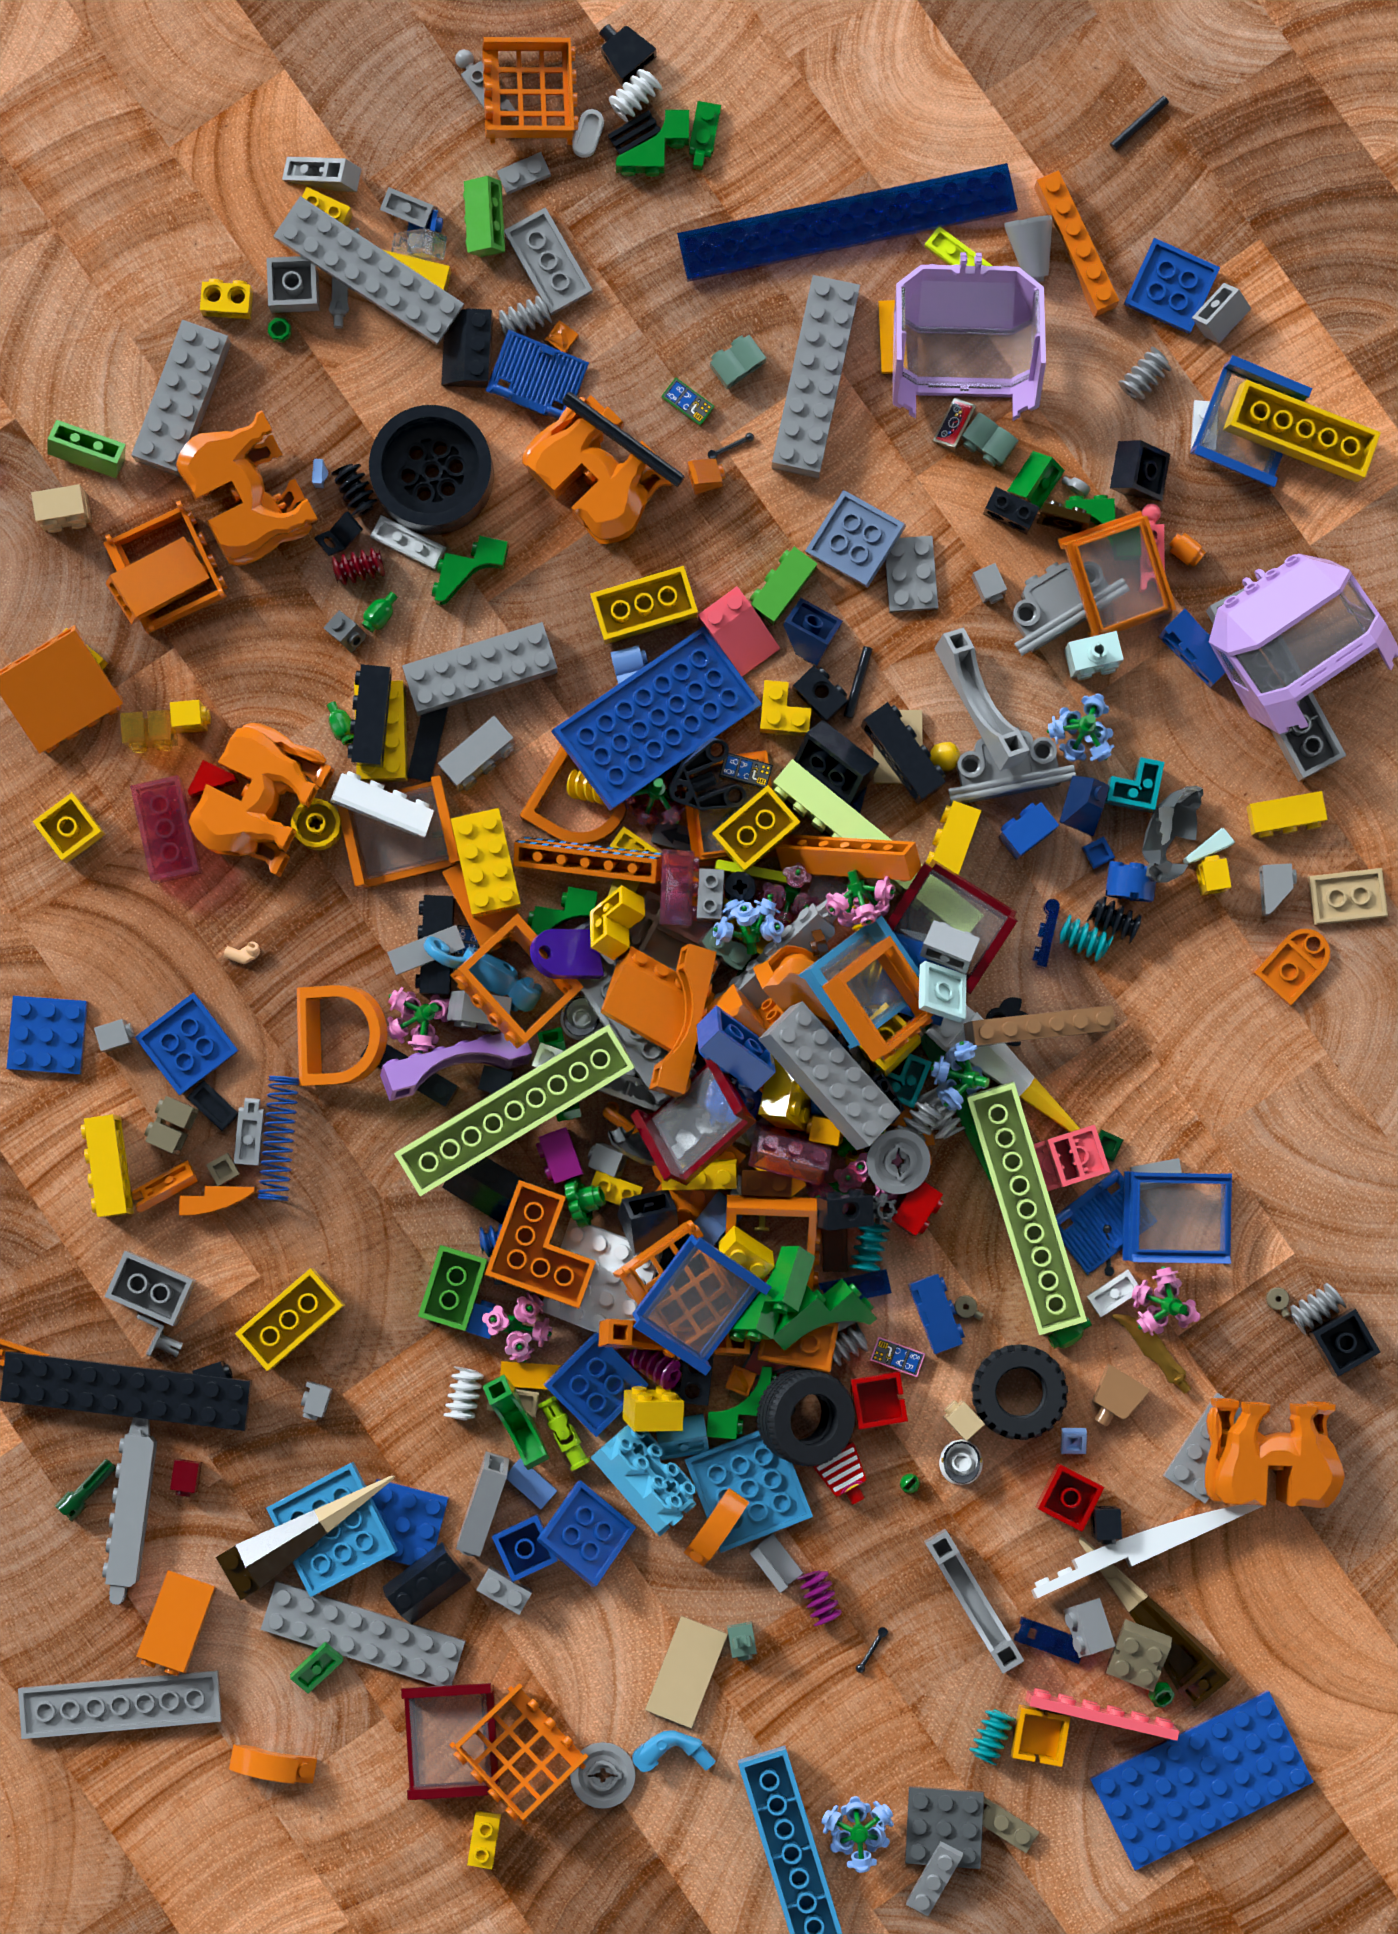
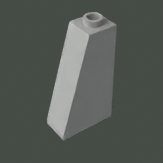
[456,1451,509,1556]

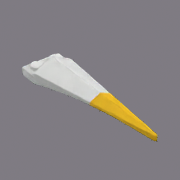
[926,1005,1080,1132]

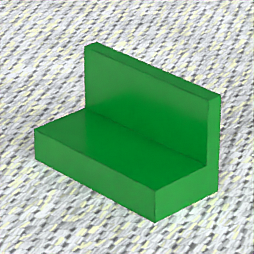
[1007,451,1065,510]

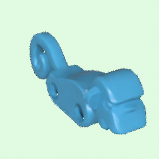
[423,936,543,1012]

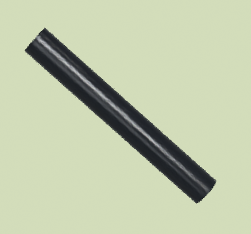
[1110,96,1169,151]
[844,646,873,719]

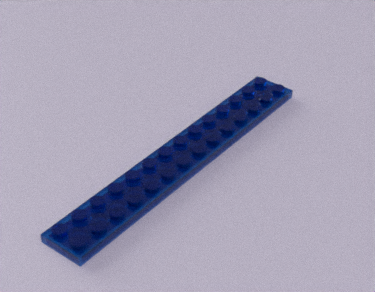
[677,163,1018,282]

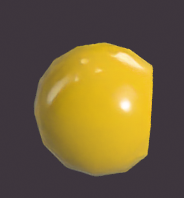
[930,742,960,771]

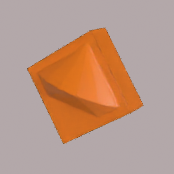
[545,320,579,353]
[725,1365,757,1397]

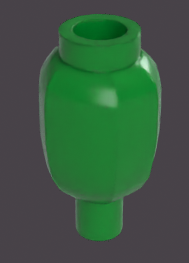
[361,591,398,633]
[327,701,354,745]
[1047,1317,1092,1349]

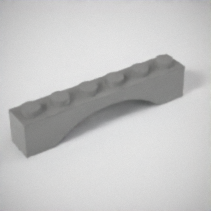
[934,627,1030,771]
[924,1529,1024,1674]

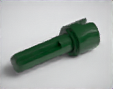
[54,1459,116,1522]

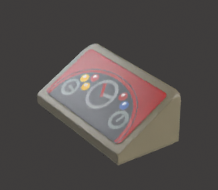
[933,398,976,452]

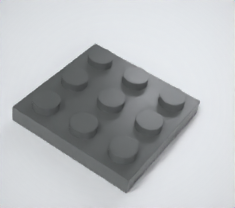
[905,1786,984,1869]

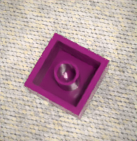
[536,1127,584,1185]

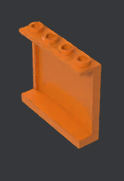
[0,625,123,754]

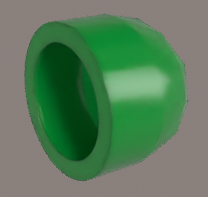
[900,1473,920,1494]

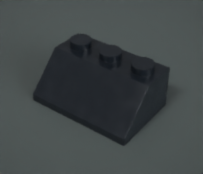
[441,308,493,388]
[794,720,880,806]
[442,1157,530,1225]
[382,1542,472,1624]

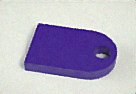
[530,929,604,979]

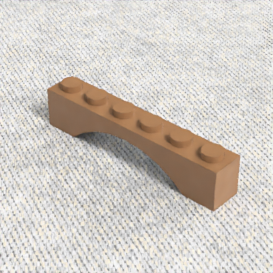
[963,1005,1116,1047]

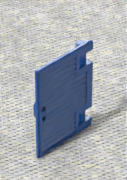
[486,330,589,420]
[1055,1169,1158,1275]

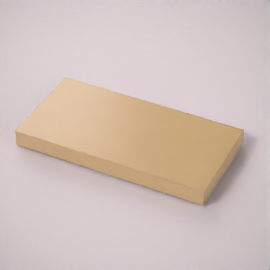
[645,1615,728,1728]

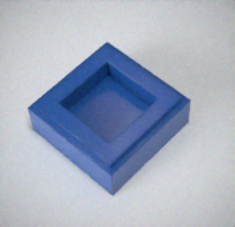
[1082,836,1115,869]

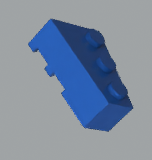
[1158,608,1233,688]
[908,1274,965,1354]

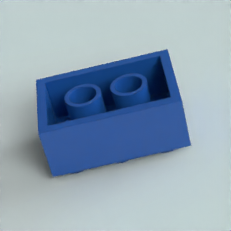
[697,1005,776,1092]

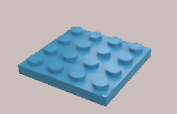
[685,1430,813,1553]
[266,1462,398,1597]

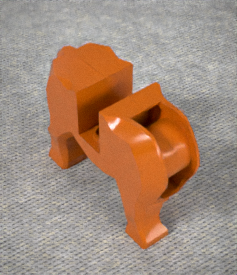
[522,395,673,544]
[176,410,318,566]
[189,723,335,877]
[706,945,841,1093]
[1205,1398,1345,1508]

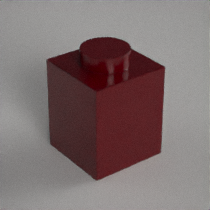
[170,1459,202,1497]

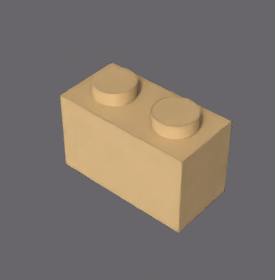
[943,1400,984,1441]

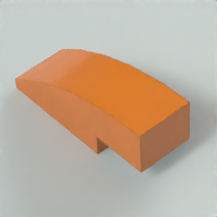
[179,1186,257,1216]

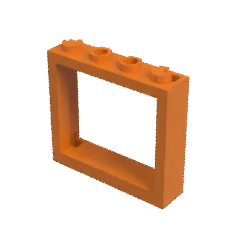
[450,914,584,1049]
[821,936,934,1062]
[724,1195,821,1294]

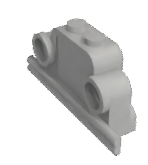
[1013,561,1130,656]
[948,727,1076,804]

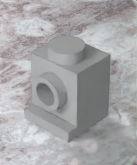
[301,1381,333,1421]

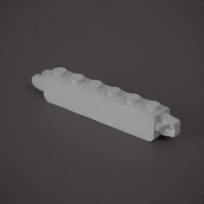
[713,900,838,1009]
[102,1417,157,1605]

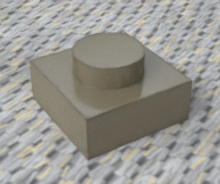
[206,1153,240,1186]

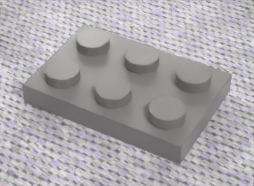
[885,536,938,613]

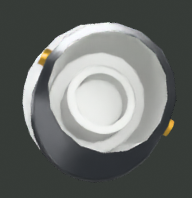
[560,996,603,1040]
[939,1439,983,1485]

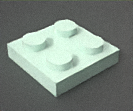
[919,961,966,1023]

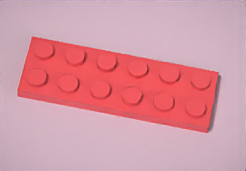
[1025,1688,1179,1741]

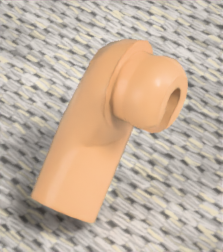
[223,942,260,964]

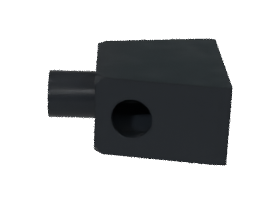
[599,24,657,86]

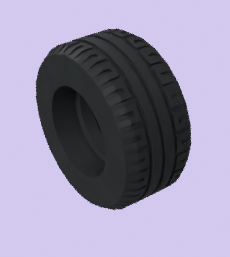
[757,1368,855,1467]

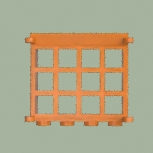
[482,37,578,145]
[613,1220,741,1360]
[449,1683,589,1827]

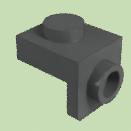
[323,610,367,653]

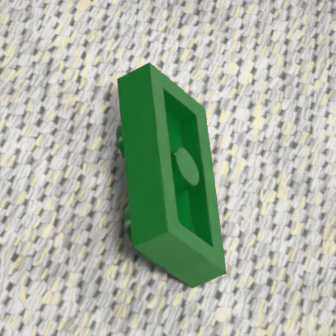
[290,1642,343,1694]

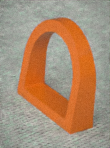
[519,746,629,845]
[297,985,388,1087]

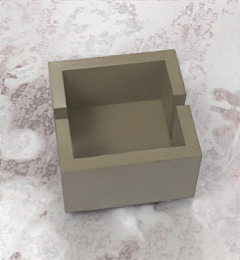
[144,1096,200,1155]
[1106,1619,1172,1692]

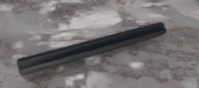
[562,392,685,487]

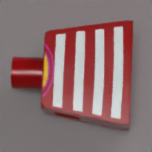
[813,1441,867,1505]

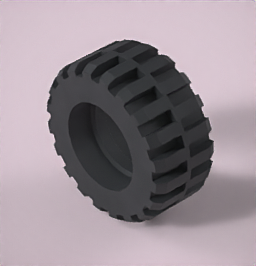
[971,1344,1068,1440]

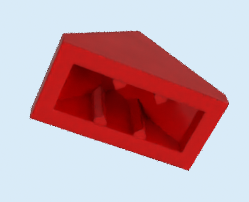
[187,760,239,798]

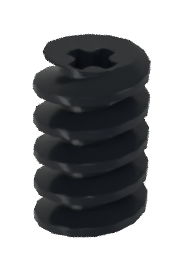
[331,464,378,518]
[724,871,755,903]
[1086,896,1142,944]

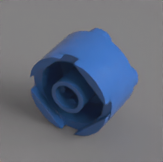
[1105,861,1156,902]

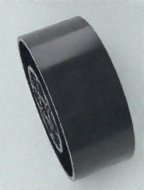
[369,405,494,535]

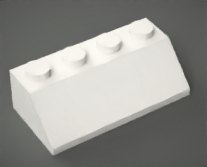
[330,771,434,839]

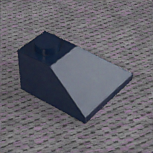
[783,598,843,666]
[1059,775,1110,836]

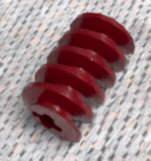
[332,547,385,586]

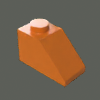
[688,458,726,495]

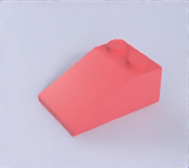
[698,586,780,677]

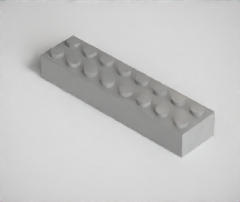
[772,275,860,478]
[1206,588,1346,782]

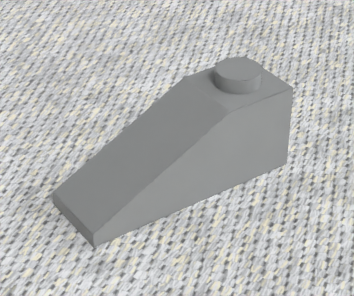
[282,157,362,192]

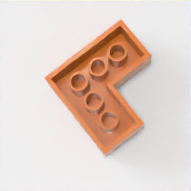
[485,1180,596,1309]

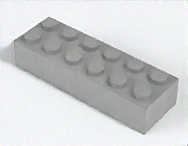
[131,320,231,477]
[402,622,557,716]
[758,1001,901,1150]

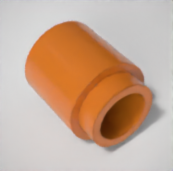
[1169,532,1206,567]

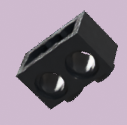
[983,487,1040,535]
[675,1355,714,1406]

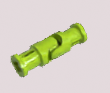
[538,1396,591,1471]

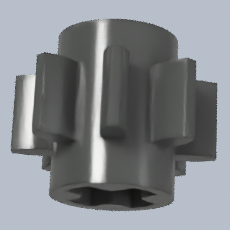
[873,1193,898,1225]

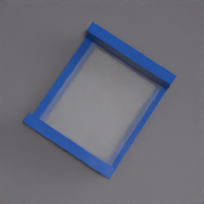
[1190,355,1313,488]
[1122,1171,1232,1264]
[632,1234,772,1376]

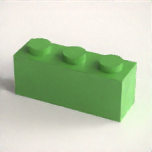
[463,176,505,257]
[47,420,126,478]
[749,546,818,626]

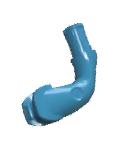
[632,1730,716,1772]

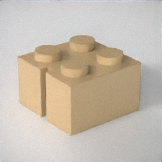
[31,484,92,533]

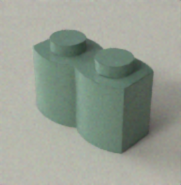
[710,335,766,390]
[962,412,1019,467]
[698,927,752,970]

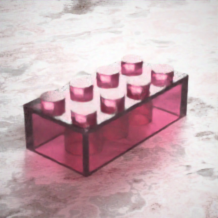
[130,775,203,884]

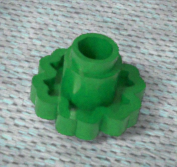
[565,1177,606,1228]

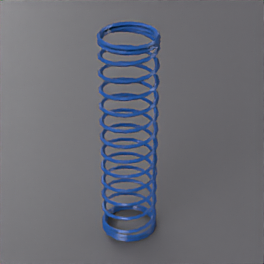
[257,1076,299,1201]

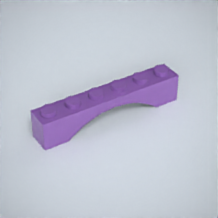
[380,1028,532,1101]

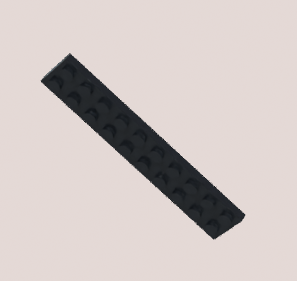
[0,1351,252,1431]

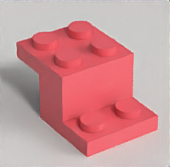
[1033,1124,1110,1191]

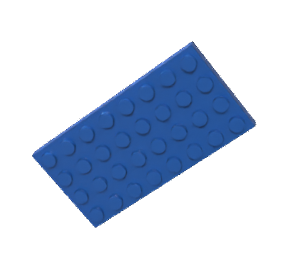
[551,626,762,811]
[1090,1690,1314,1871]

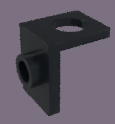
[314,512,363,556]

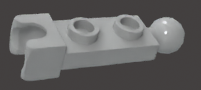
[455,49,518,124]

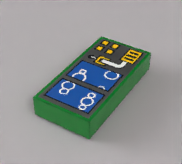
[661,378,715,427]

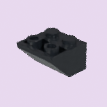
[617,1190,681,1256]

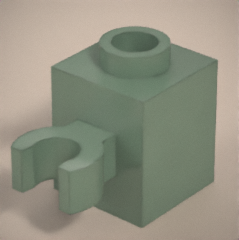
[727,1621,757,1661]

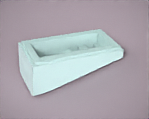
[1183,828,1235,864]

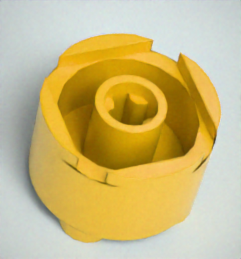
[291,798,343,850]

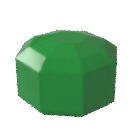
[268,318,292,343]
[1148,1682,1175,1708]

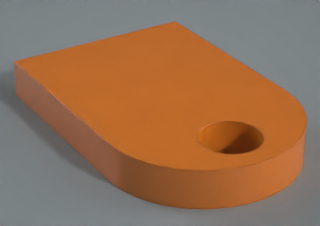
[1253,929,1330,1006]

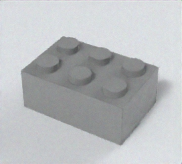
[438,716,516,792]
[105,1251,197,1326]

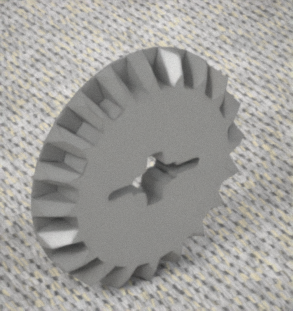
[866,1129,930,1194]
[570,1742,635,1808]

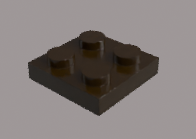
[1037,501,1091,533]

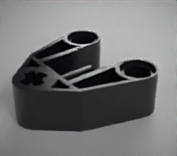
[667,738,747,810]

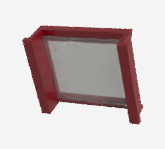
[887,859,1018,994]
[630,1058,757,1186]
[401,1683,500,1800]

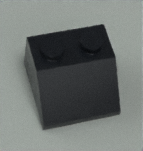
[1110,440,1170,501]

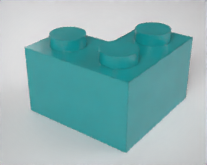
[1105,757,1165,813]
[875,1054,932,1109]

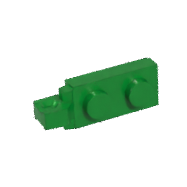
[689,101,721,170]

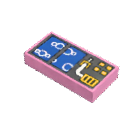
[870,1337,925,1377]

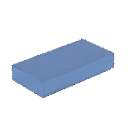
[506,1458,558,1509]

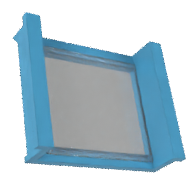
[798,915,920,1049]

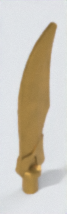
[1112,1314,1192,1394]

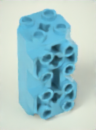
[591,1425,696,1537]

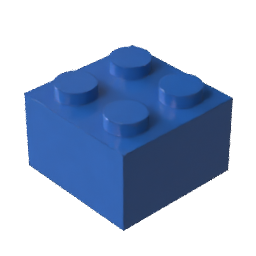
[998,802,1059,860]
[492,1514,559,1582]

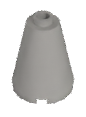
[1004,215,1053,282]

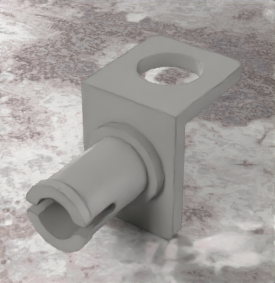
[136,1312,183,1357]

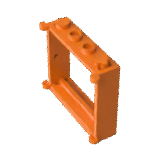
[104,500,228,634]

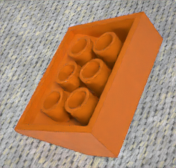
[600,946,715,1052]

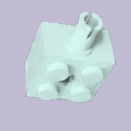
[1064,631,1124,680]

